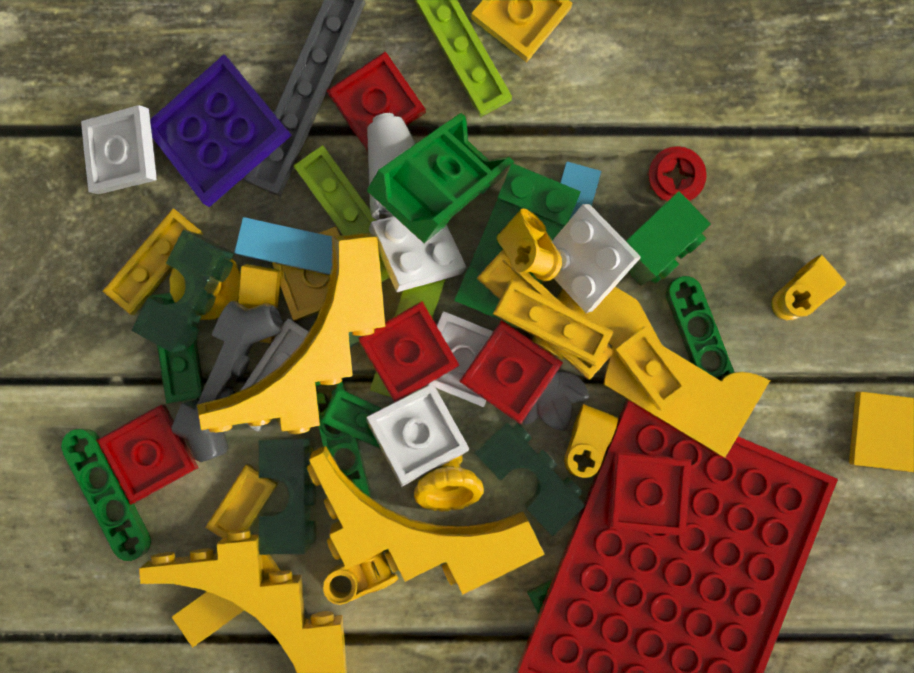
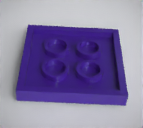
[150,54,292,207]

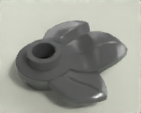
[523,372,589,431]

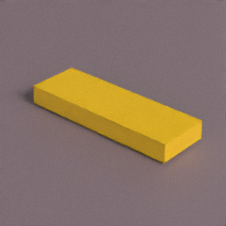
[102,208,204,315]
[493,279,614,366]
[172,549,281,648]

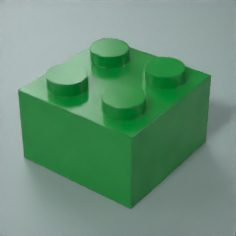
[626,191,711,286]

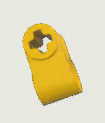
[497,208,562,281]
[771,254,846,321]
[564,404,618,478]
[323,550,399,605]

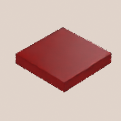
[326,51,426,152]
[358,301,460,402]
[459,320,563,424]
[96,404,199,505]
[607,452,691,536]

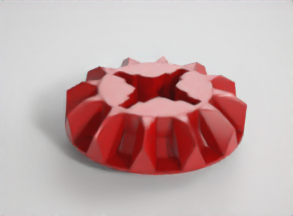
[647,146,707,201]

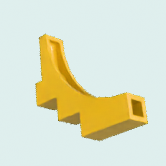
[197,233,385,434]
[307,446,545,595]
[139,529,347,673]

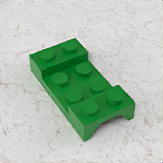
[366,113,514,244]
[454,163,581,329]

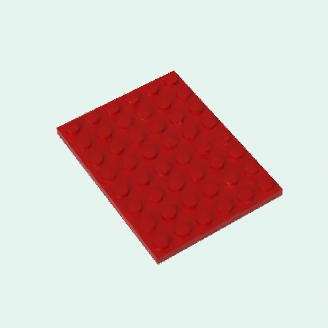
[516,399,838,673]

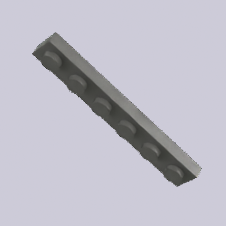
[245,0,366,197]

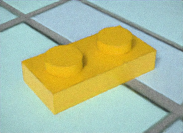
[613,326,692,410]

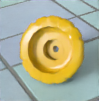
[414,455,484,512]

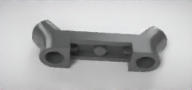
[172,301,283,462]

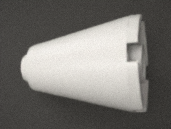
[367,113,416,220]

